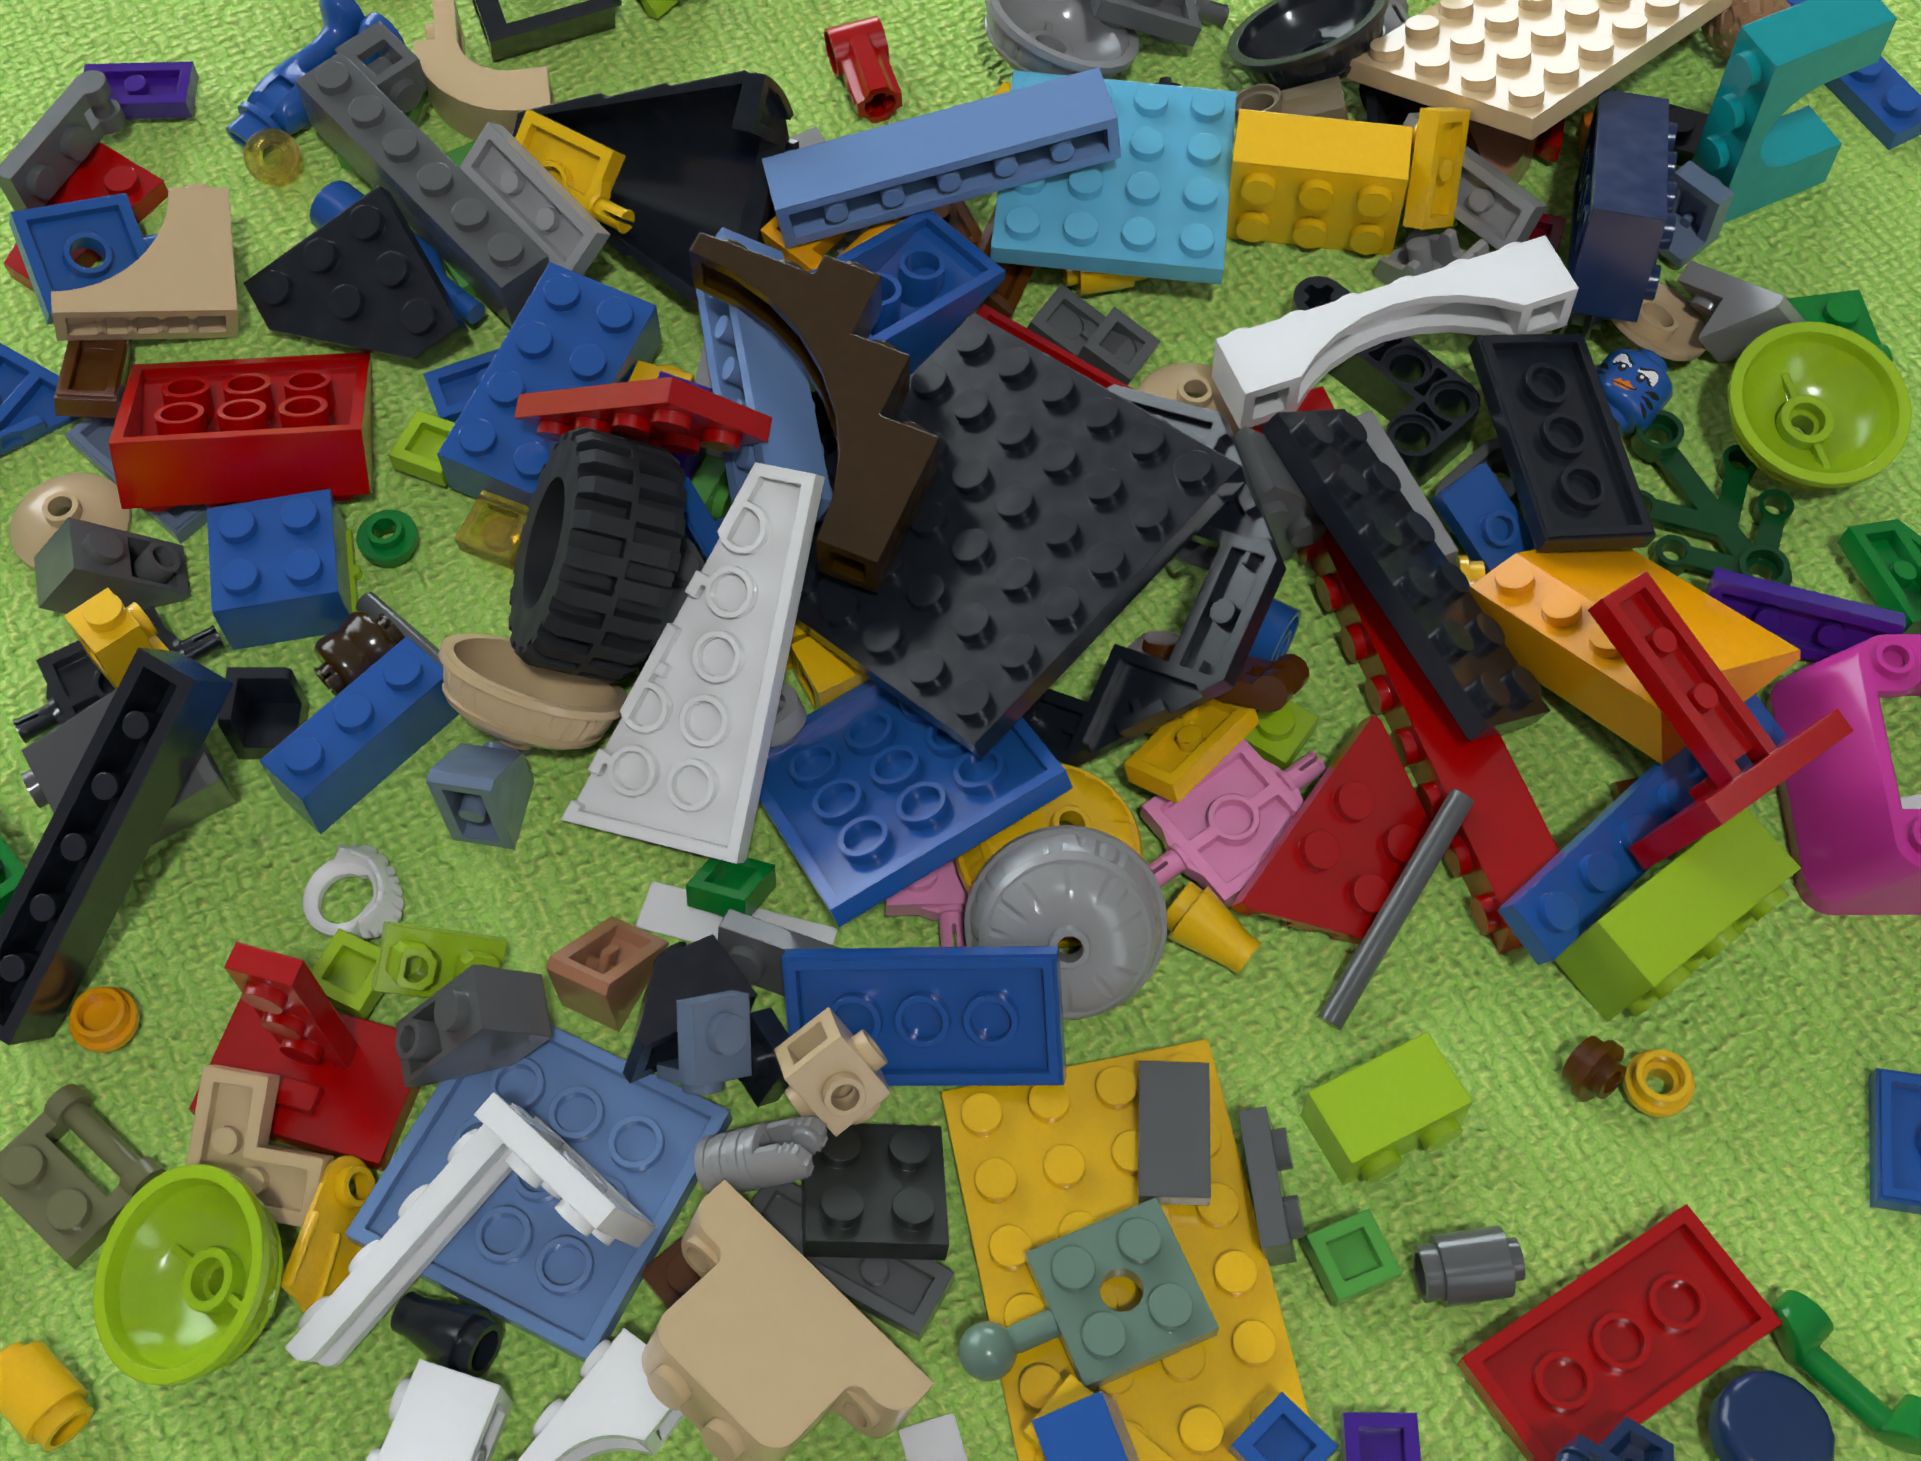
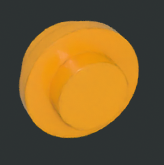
[69,987,140,1053]

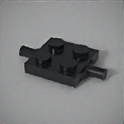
[12,606,226,744]

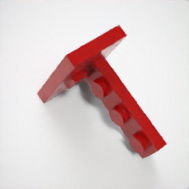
[1588,570,1854,870]
[189,942,421,1172]

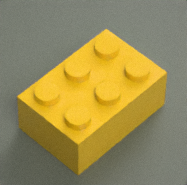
[1226,109,1413,256]

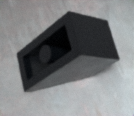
[623,934,757,1084]

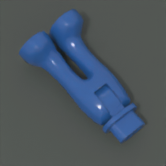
[226,0,405,156]

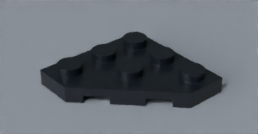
[244,185,469,364]

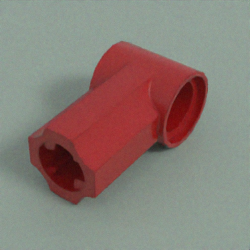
[824,16,903,123]

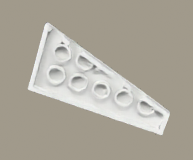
[560,462,825,864]

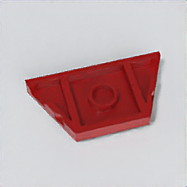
[1230,714,1431,945]

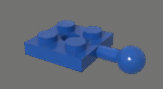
[9,193,157,325]

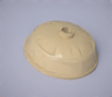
[438,633,627,750]

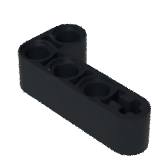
[1291,276,1481,487]

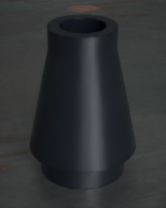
[390,1291,503,1378]

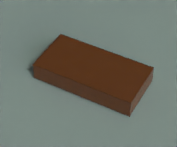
[54,340,132,418]

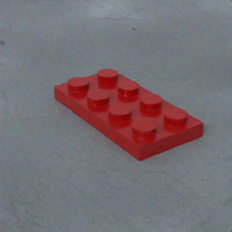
[514,377,773,456]
[1457,1204,1782,1461]

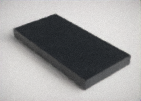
[1468,333,1656,553]

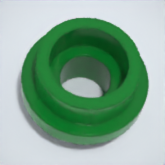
[356,510,419,568]

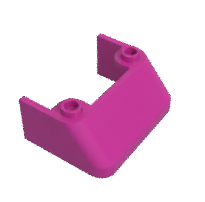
[1764,634,1921,915]

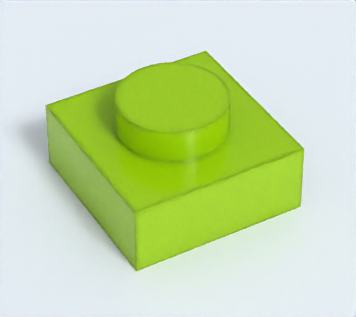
[388,410,455,487]
[1244,700,1319,770]
[311,928,384,1020]

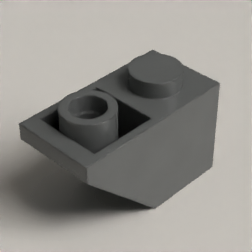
[34,517,189,614]
[395,965,552,1088]

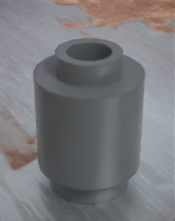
[1413,1225,1525,1308]

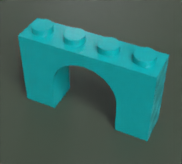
[1692,0,1897,223]

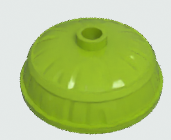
[1727,321,1912,490]
[93,1164,283,1386]

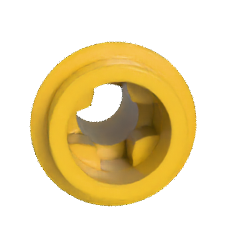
[1167,881,1261,974]

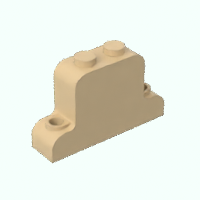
[642,1179,934,1461]

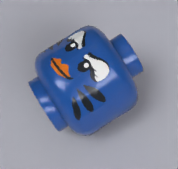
[1596,348,1673,437]

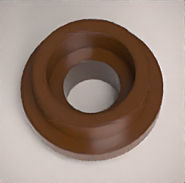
[1562,1035,1626,1102]

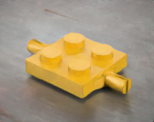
[514,109,635,234]

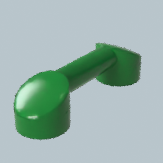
[1771,1290,1921,1455]

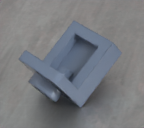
[1659,160,1734,267]
[657,990,752,1095]

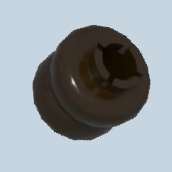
[313,611,405,696]

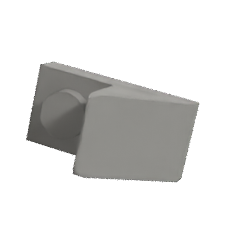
[1677,260,1806,363]

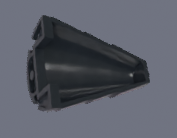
[511,70,799,302]

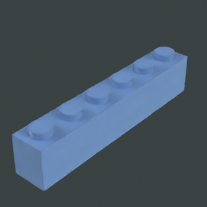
[762,67,1121,248]
[696,227,833,524]

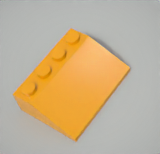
[1470,548,1801,765]

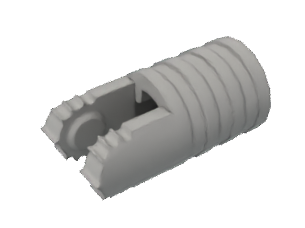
[694,1116,828,1194]

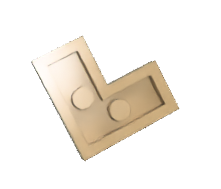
[186,1064,334,1227]

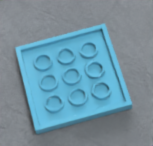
[990,70,1237,285]

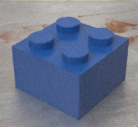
[207,489,352,650]

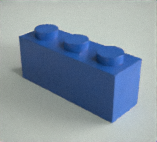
[260,636,459,834]

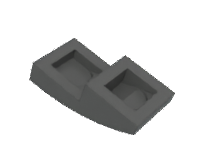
[1027,284,1161,385]

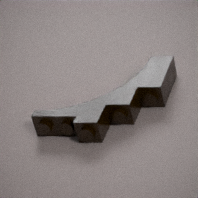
[689,232,939,594]

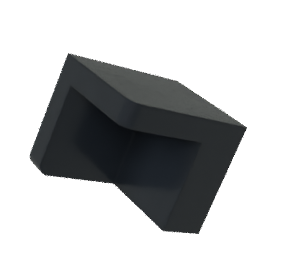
[218,667,310,759]

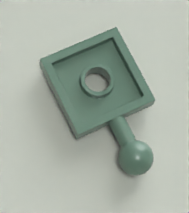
[958,1197,1219,1390]

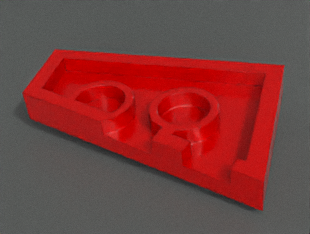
[4,142,168,292]

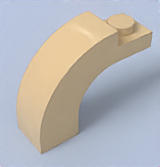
[413,0,556,140]

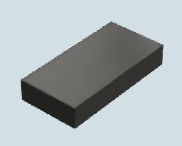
[1138,1061,1211,1206]

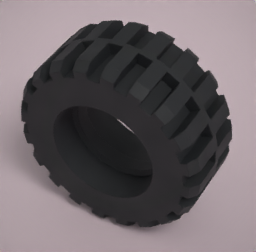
[509,427,687,683]

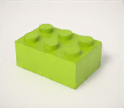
[1555,808,1801,1022]

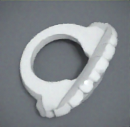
[303,844,404,940]

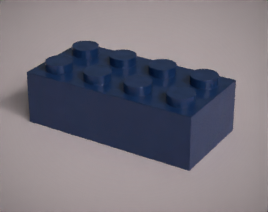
[1568,90,1678,323]

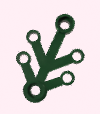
[1630,410,1794,586]

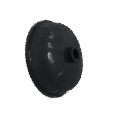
[1227,0,1389,91]

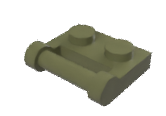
[0,1084,166,1269]

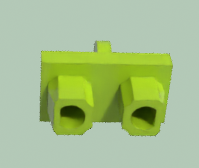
[371,921,508,998]

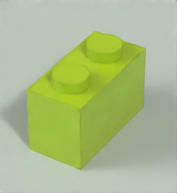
[1300,1031,1473,1186]

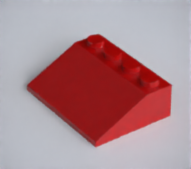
[108,352,373,512]

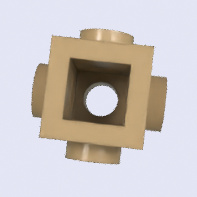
[774,1007,891,1137]

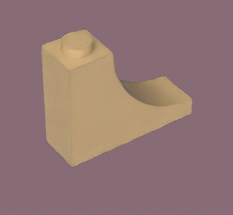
[51,183,239,341]

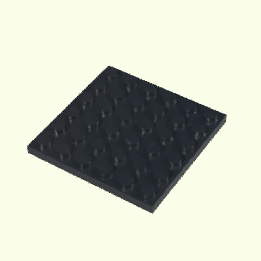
[795,313,1246,759]

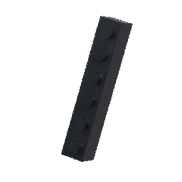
[0,647,234,1045]

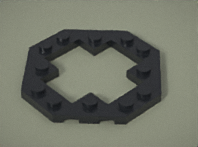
[1022,384,1286,767]

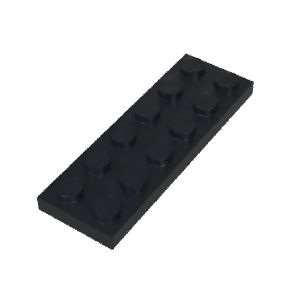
[1261,409,1550,742]

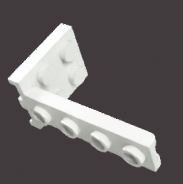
[285,1092,657,1367]

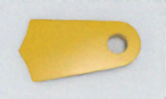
[281,1156,376,1313]

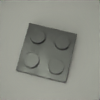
[801,1124,949,1260]

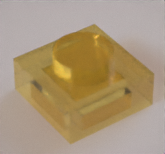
[454,490,529,570]

